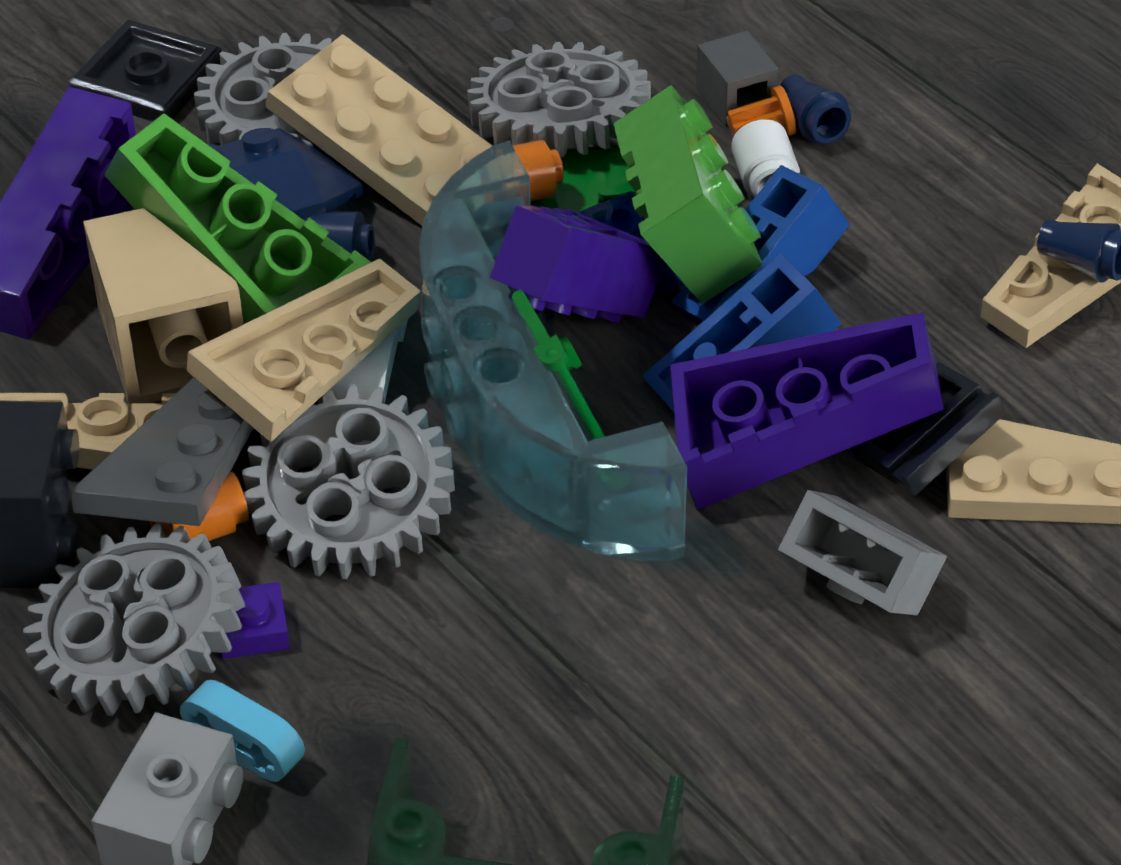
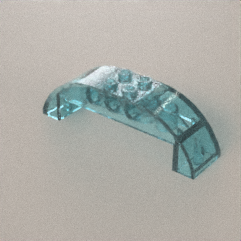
[419,141,687,561]

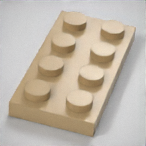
[265,34,496,239]

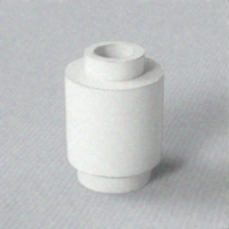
[731,120,800,197]

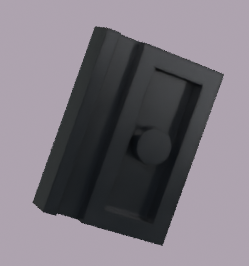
[850,362,1006,496]

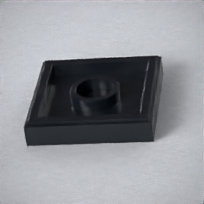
[69,20,222,122]

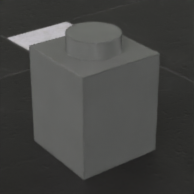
[696,30,778,127]

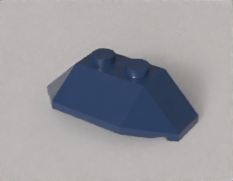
[207,128,364,219]

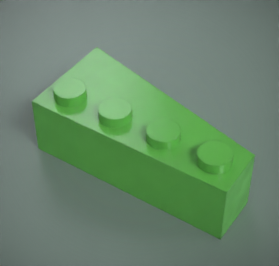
[613,85,763,304]
[104,114,371,324]

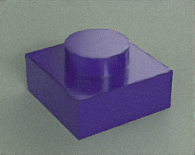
[222,581,290,659]

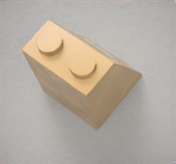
[83,208,244,403]

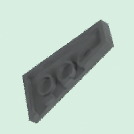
[70,377,254,526]

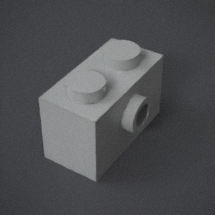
[778,490,947,616]
[91,712,243,865]

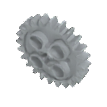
[194,33,332,157]
[467,42,651,157]
[242,384,455,579]
[23,524,245,716]

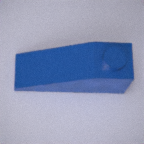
[671,165,850,323]
[642,253,842,412]

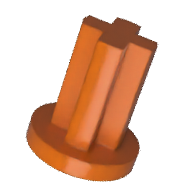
[726,85,796,138]

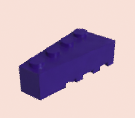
[0,86,136,340]
[489,205,665,323]
[670,312,944,510]

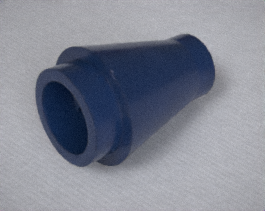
[780,74,851,144]
[1037,219,1121,283]

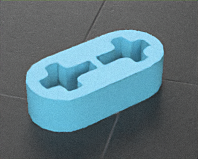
[180,680,305,782]

